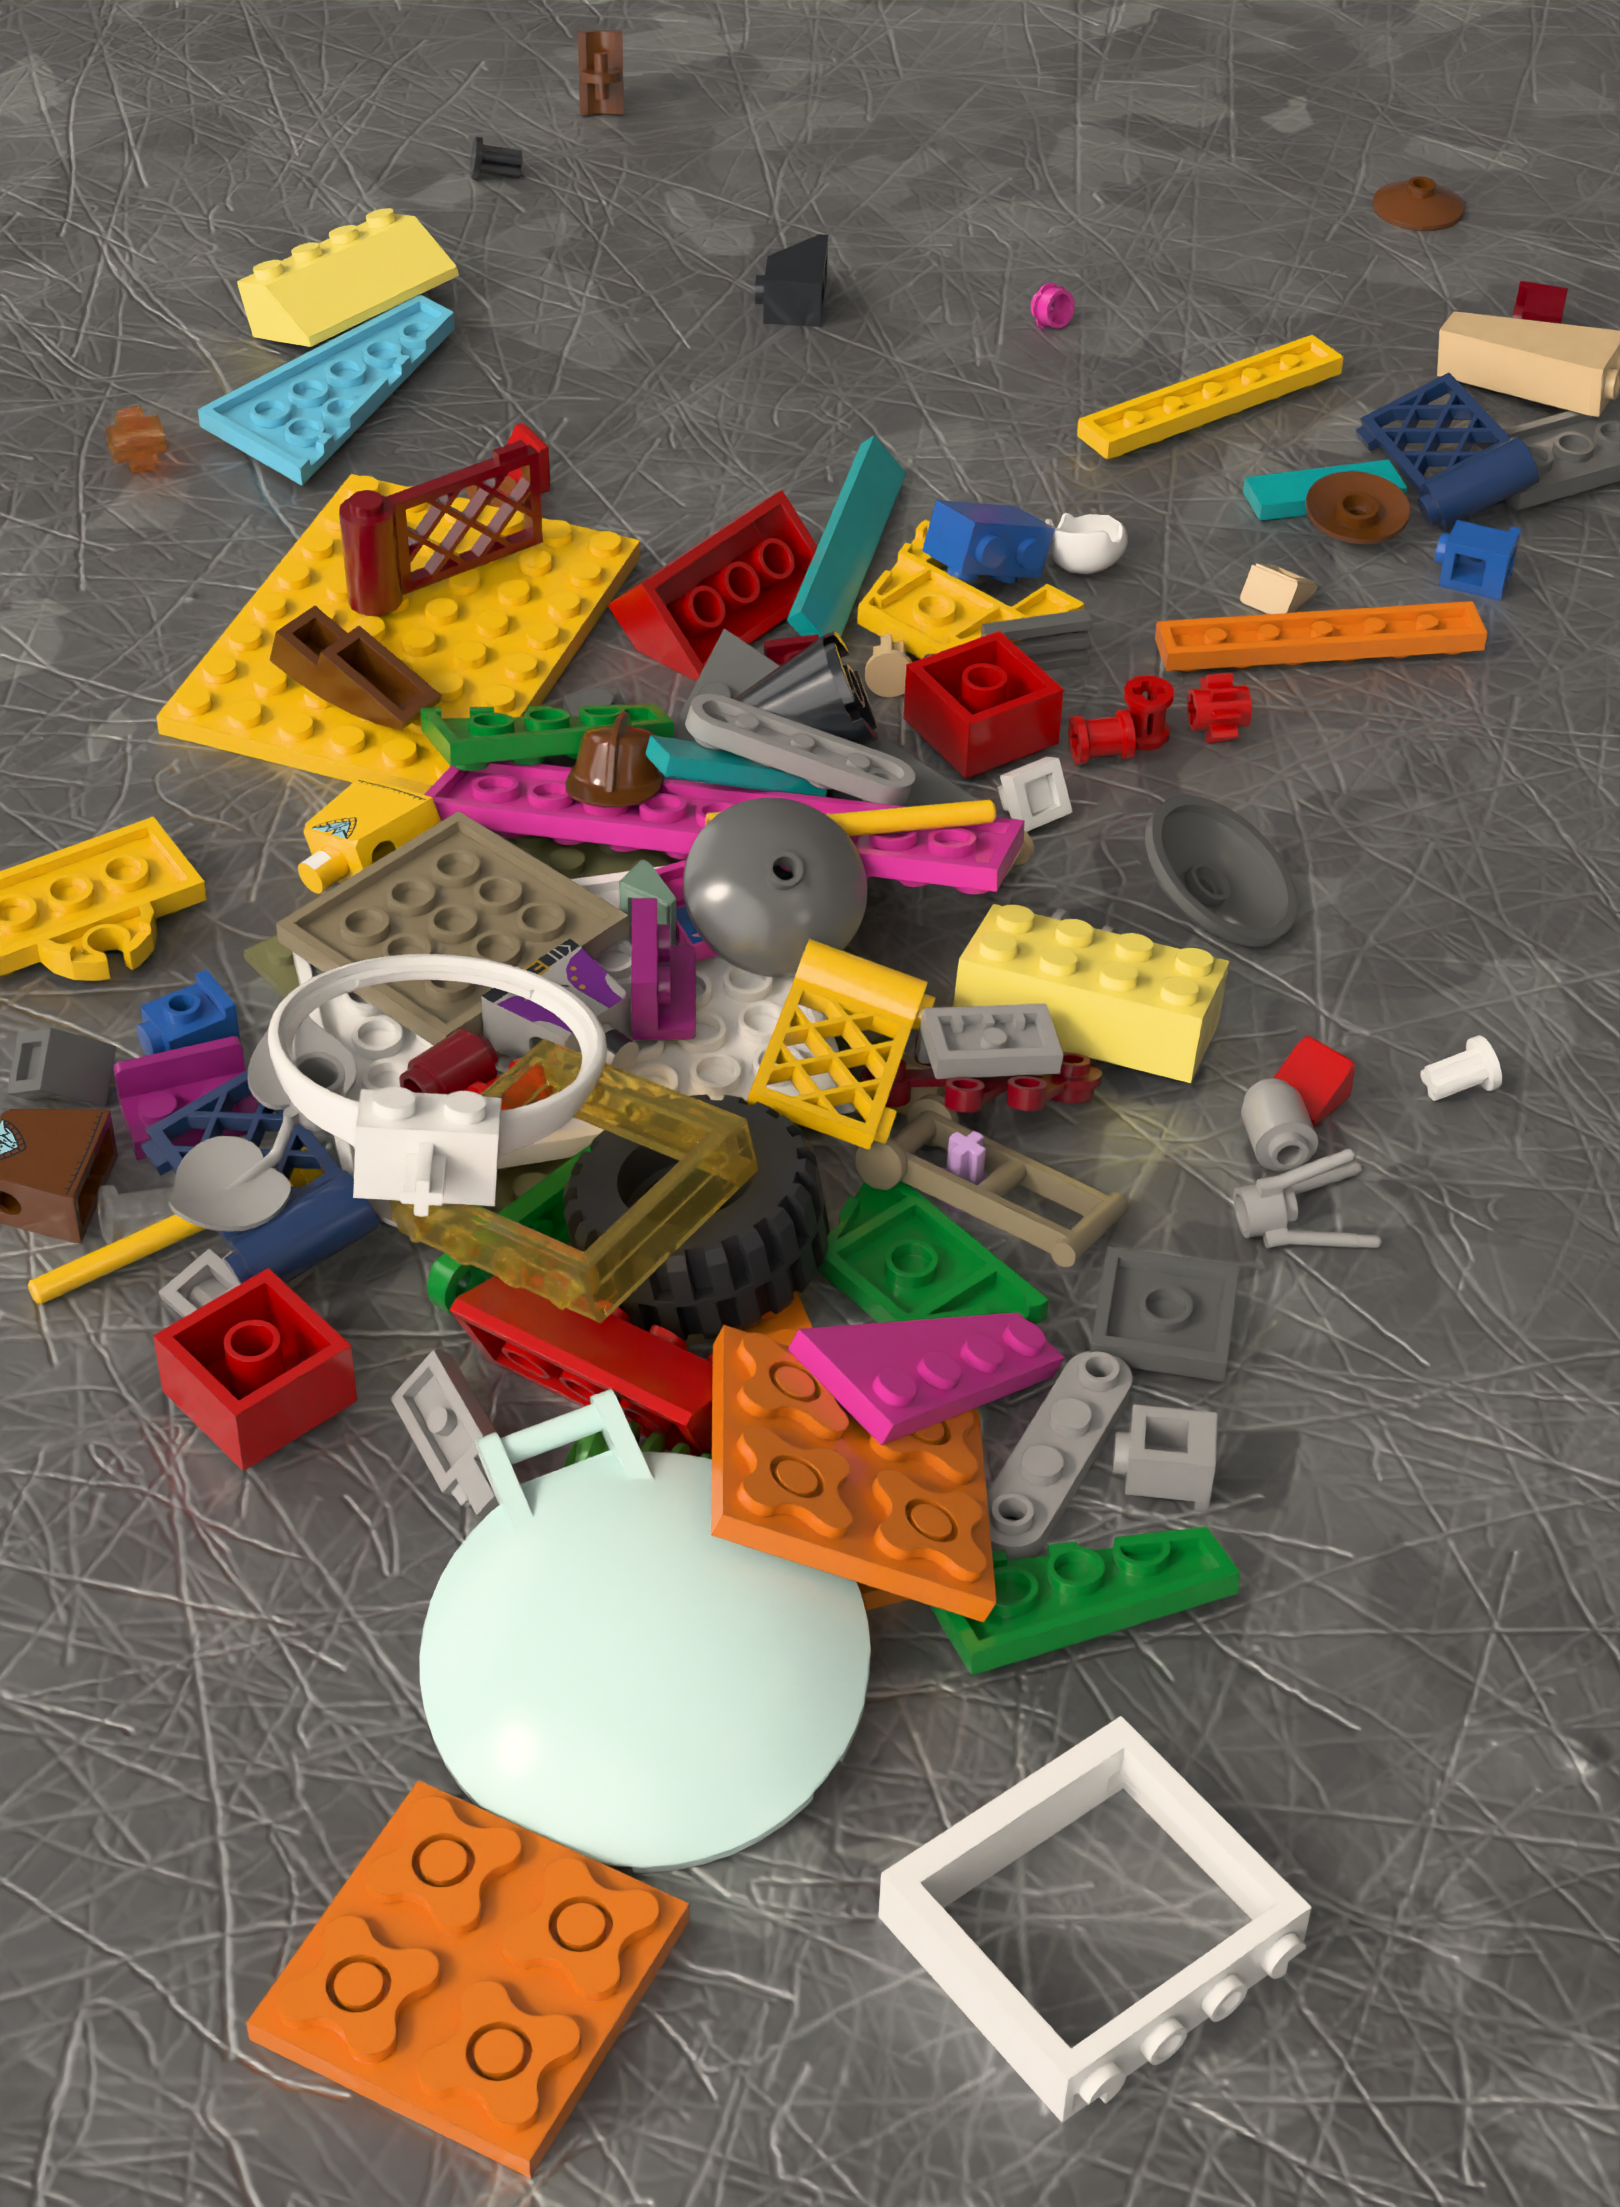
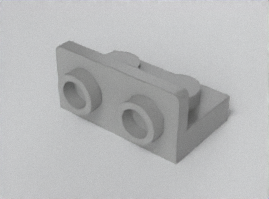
[916,1004,1064,1079]

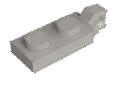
[390,1348,499,1517]

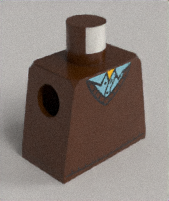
[0,1109,118,1244]

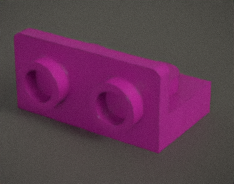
[631,898,696,1040]
[113,1036,258,1160]

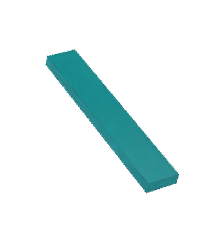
[787,435,906,638]

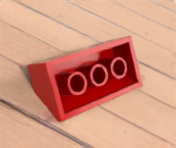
[607,490,818,681]
[449,1266,713,1457]

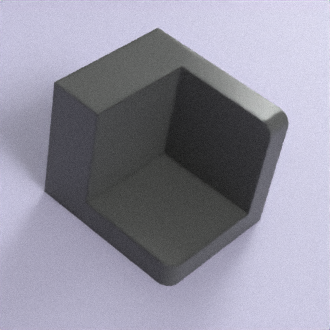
[7,1028,116,1107]

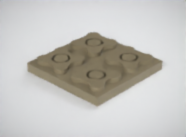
[276,811,629,1045]

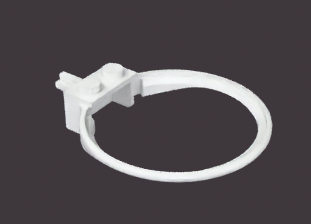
[268,954,607,1217]

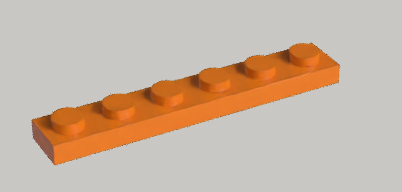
[1155,601,1488,672]

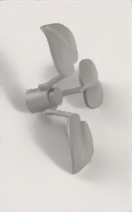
[168,1015,473,1232]

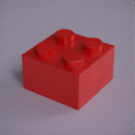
[903,631,1064,779]
[153,1268,357,1472]

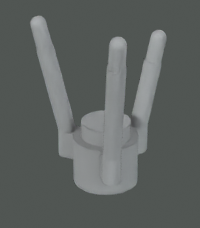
[1233,1149,1382,1249]

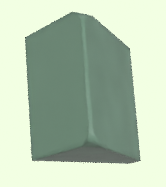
[619,859,676,945]

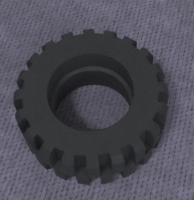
[563,1094,830,1341]

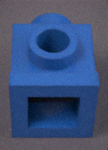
[1434,520,1521,601]
[136,969,241,1056]

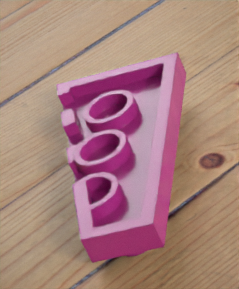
[788,1312,1065,1445]

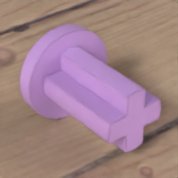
[937,1131,989,1212]

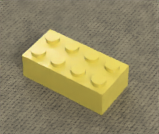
[953,904,1230,1083]

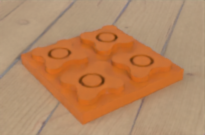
[711,1325,996,1622]
[246,1780,689,2178]

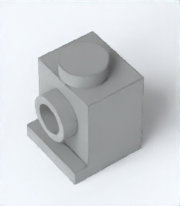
[1112,1404,1218,1512]

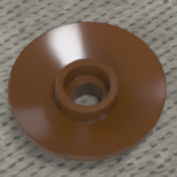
[1372,176,1464,231]
[1305,471,1410,544]

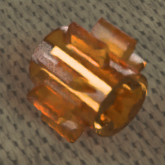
[105,405,167,474]

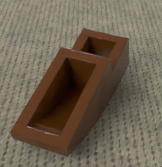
[269,605,442,730]

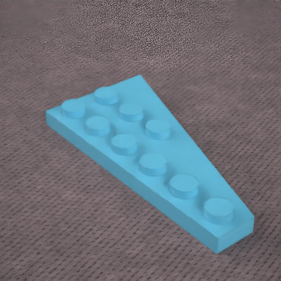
[198,294,455,486]

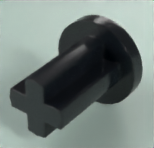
[470,136,523,179]

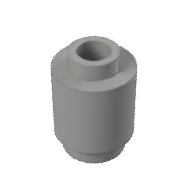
[1241,1078,1318,1171]

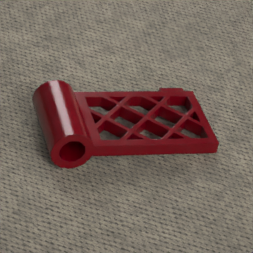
[339,440,543,616]

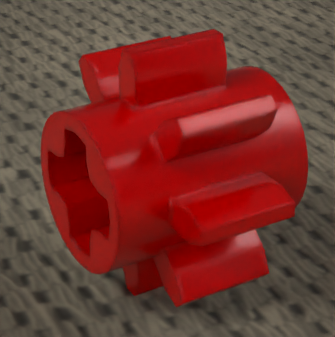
[1187,673,1252,743]

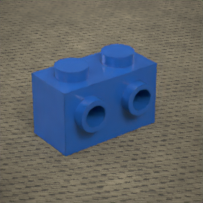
[922,500,1055,584]

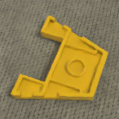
[857,519,1085,659]

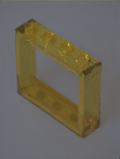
[389,1038,759,1323]

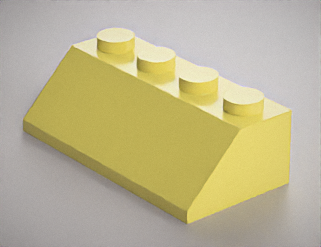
[237,208,459,347]

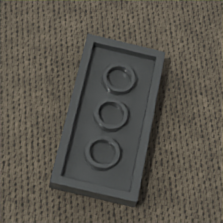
[1470,397,1620,511]

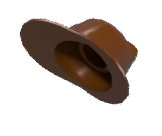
[565,712,666,807]

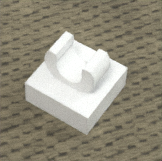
[997,757,1073,832]

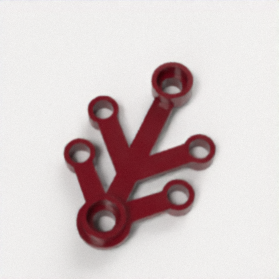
[861,1035,1102,1112]

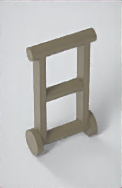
[855,1094,1128,1267]

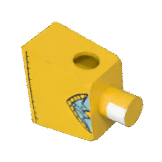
[298,777,441,894]

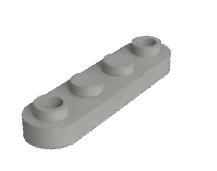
[685,694,915,806]
[987,1351,1132,1560]

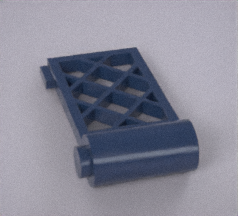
[1356,373,1539,530]
[140,1070,380,1284]

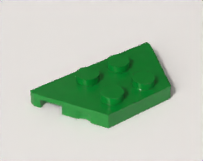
[817,1181,1049,1324]

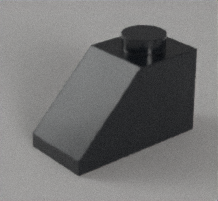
[755,234,828,327]

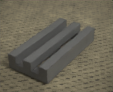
[981,609,1093,671]

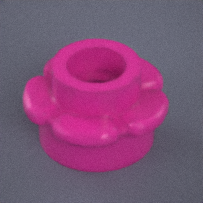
[1031,282,1075,329]

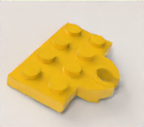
[0,816,207,981]

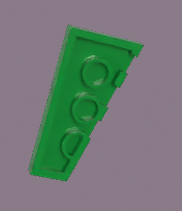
[420,704,674,771]
[929,1527,1240,1676]

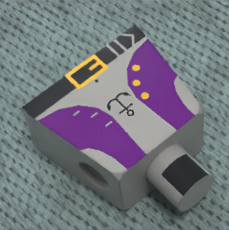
[481,939,639,1082]

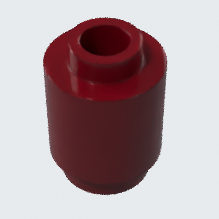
[399,1029,499,1095]

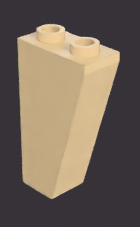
[1437,311,1620,417]

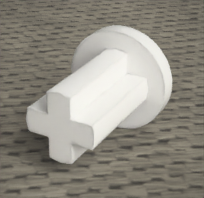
[1421,1035,1502,1101]

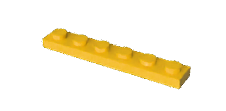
[1077,334,1344,460]

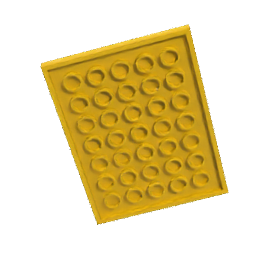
[156,474,641,795]

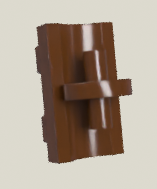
[577,30,624,115]

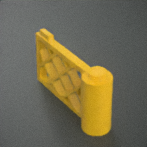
[747,939,936,1150]

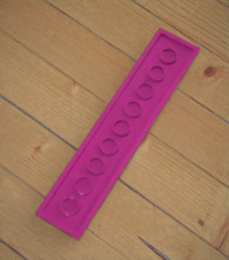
[424,760,1025,894]

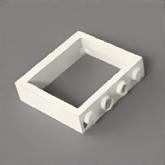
[878,1716,1312,2123]

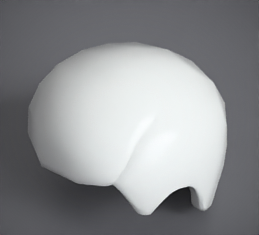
[1045,513,1128,575]

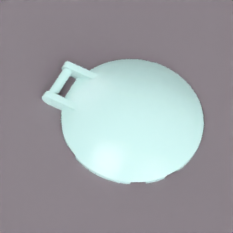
[420,1389,871,1873]

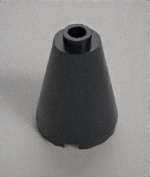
[734,631,878,745]

